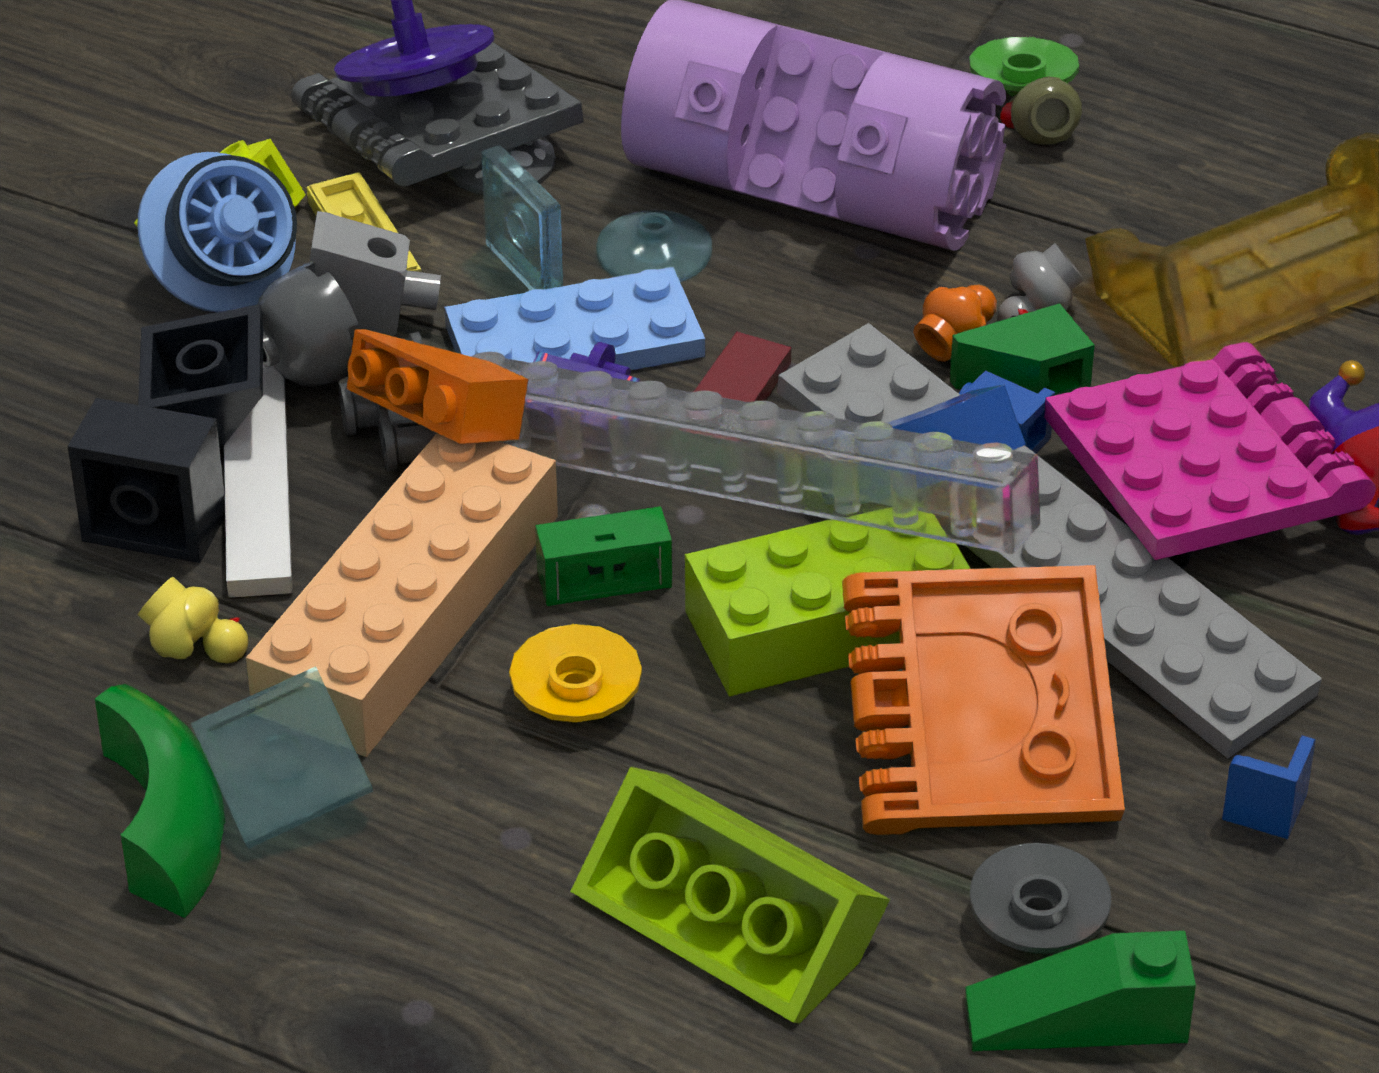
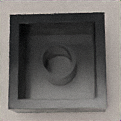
[67,398,225,563]

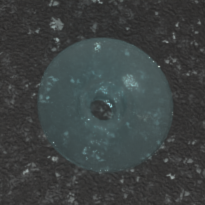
[597,210,712,282]

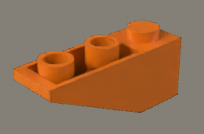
[347,329,528,444]

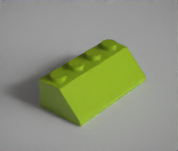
[570,767,890,1023]

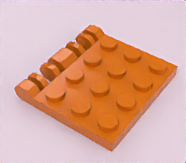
[842,565,1125,835]

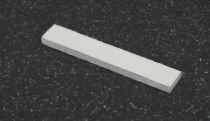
[224,365,293,598]

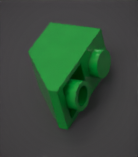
[950,303,1095,395]

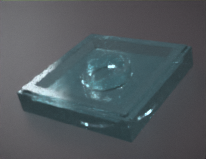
[481,145,563,290]
[191,666,373,849]

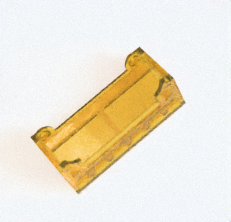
[1085,132,1379,367]

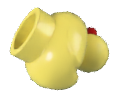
[138,577,249,663]

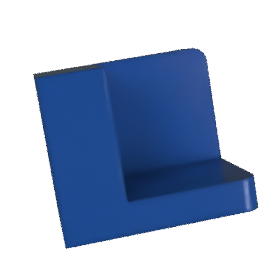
[1222,735,1316,839]

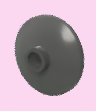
[969,843,1111,954]

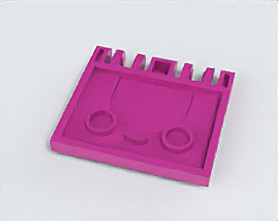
[1044,342,1376,560]

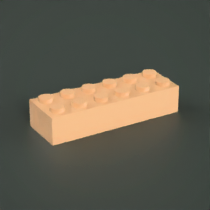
[246,433,558,757]

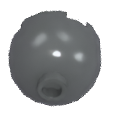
[258,261,359,387]

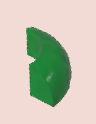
[94,684,226,918]

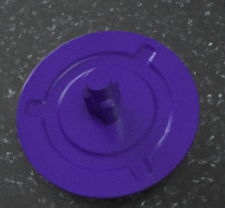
[334,0,494,97]

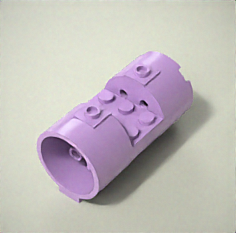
[621,0,1006,251]

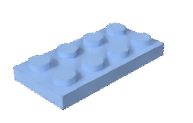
[444,267,705,389]

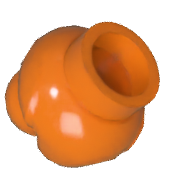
[913,284,997,362]

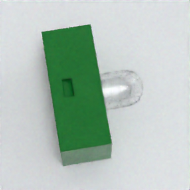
[535,504,672,606]

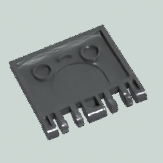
[291,42,584,186]

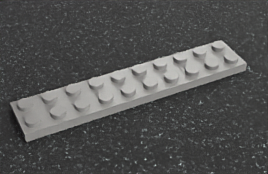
[777,323,1322,759]

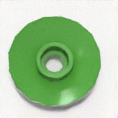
[969,37,1079,96]

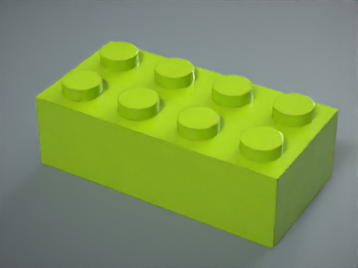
[685,496,971,696]

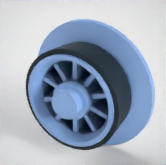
[137,152,297,313]

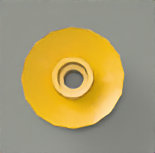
[509,624,642,722]

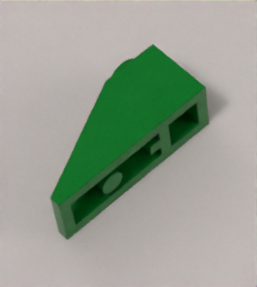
[965,931,1196,1051]

